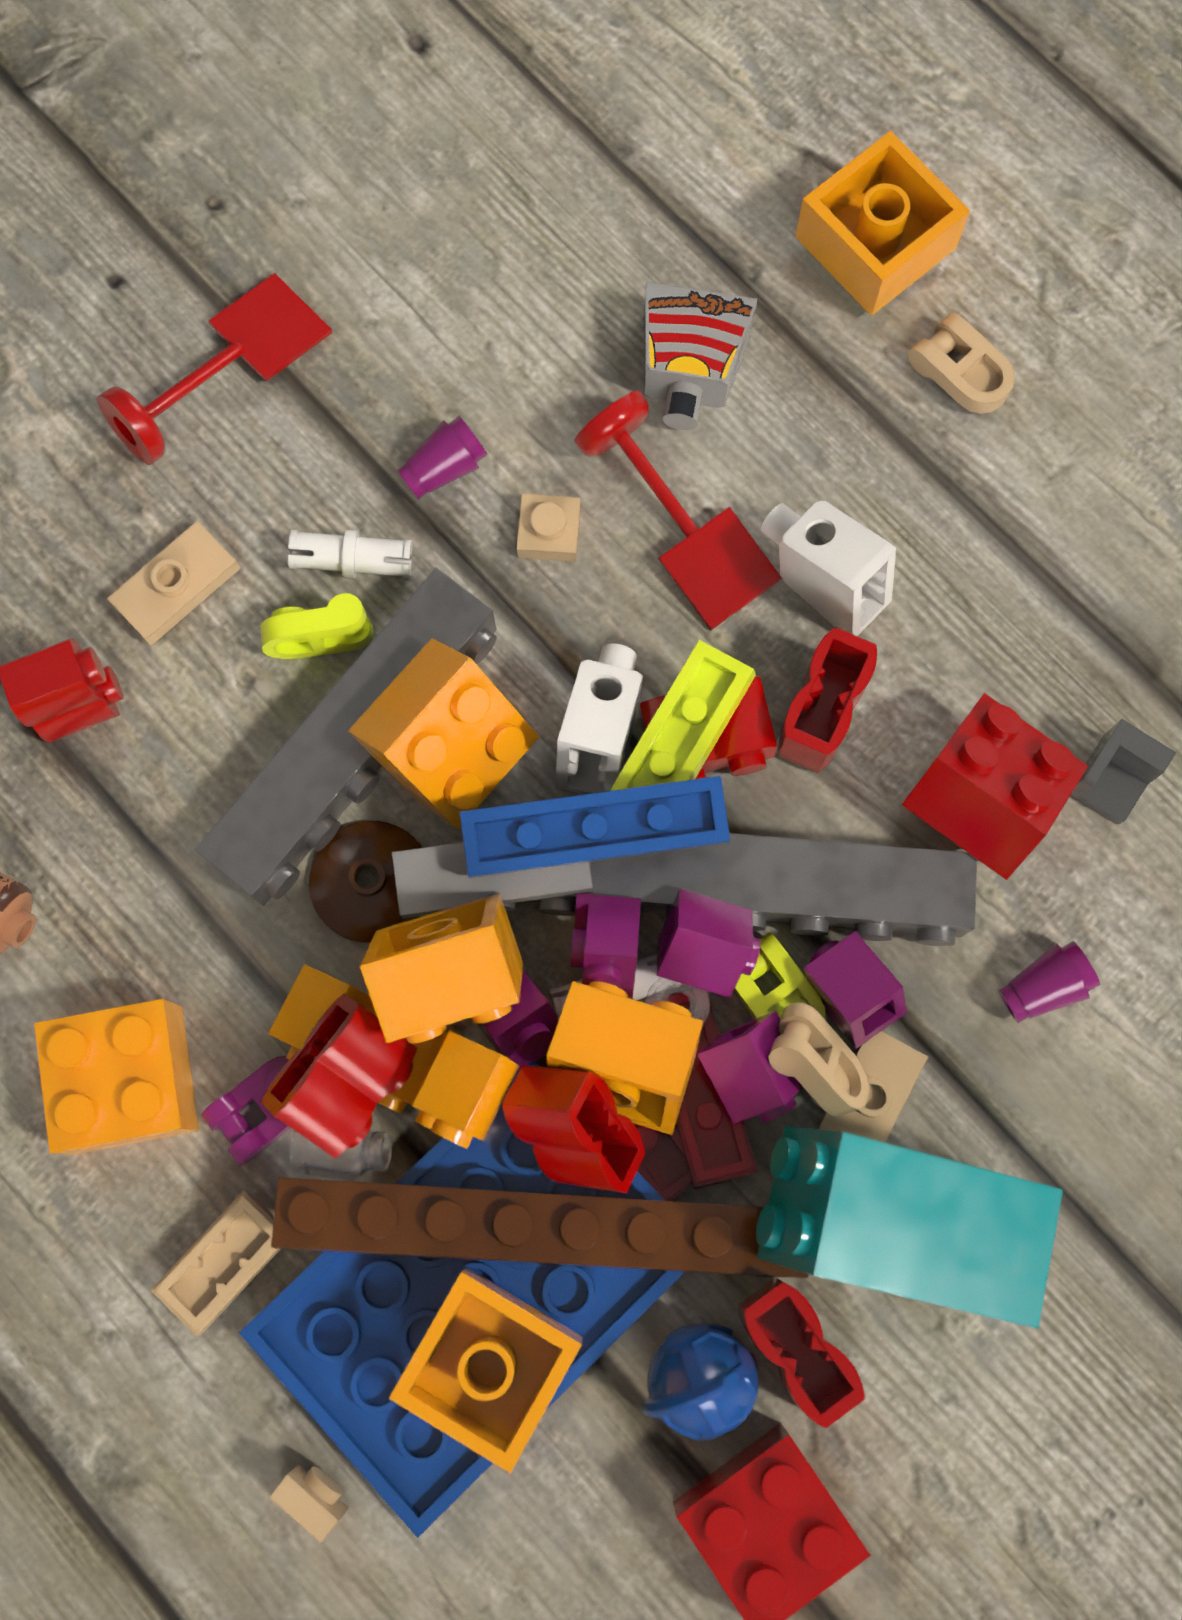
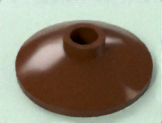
[309,821,422,943]

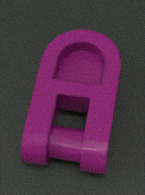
[201,1056,291,1166]

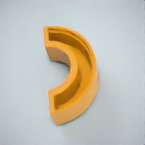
[268,964,520,1149]

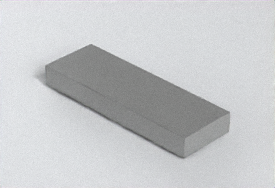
[392,842,593,919]

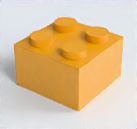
[795,130,970,316]
[348,638,540,829]
[360,892,524,1043]
[547,981,703,1135]
[34,999,199,1155]
[389,1268,583,1473]

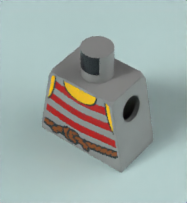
[644,282,757,430]

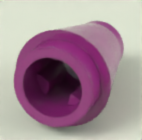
[397,416,488,499]
[998,941,1100,1023]

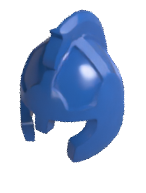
[642,1323,758,1441]

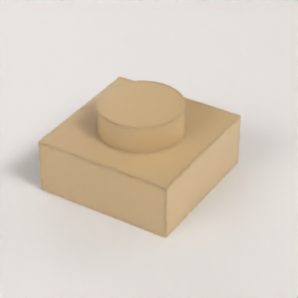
[517,493,581,562]
[269,1464,349,1543]

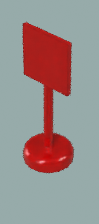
[97,273,332,465]
[574,390,782,631]

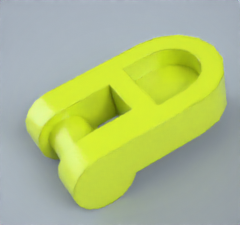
[260,593,374,660]
[733,932,826,1020]

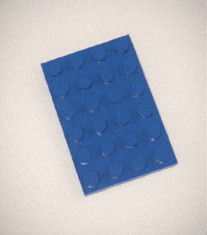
[239,1061,684,1538]

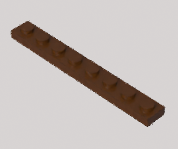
[271,1177,809,1279]

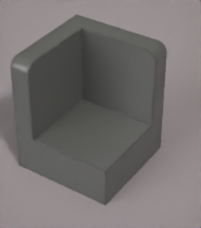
[1071,719,1176,824]

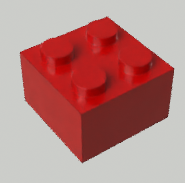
[901,693,1088,880]
[673,1422,871,1620]

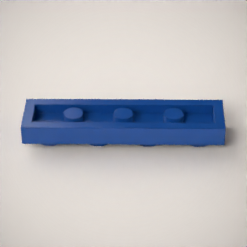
[460,776,730,878]

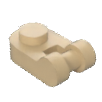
[907,313,1015,414]
[769,1002,869,1117]

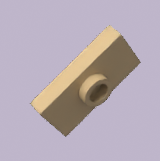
[107,520,241,646]
[816,1031,928,1143]
[150,1190,280,1337]

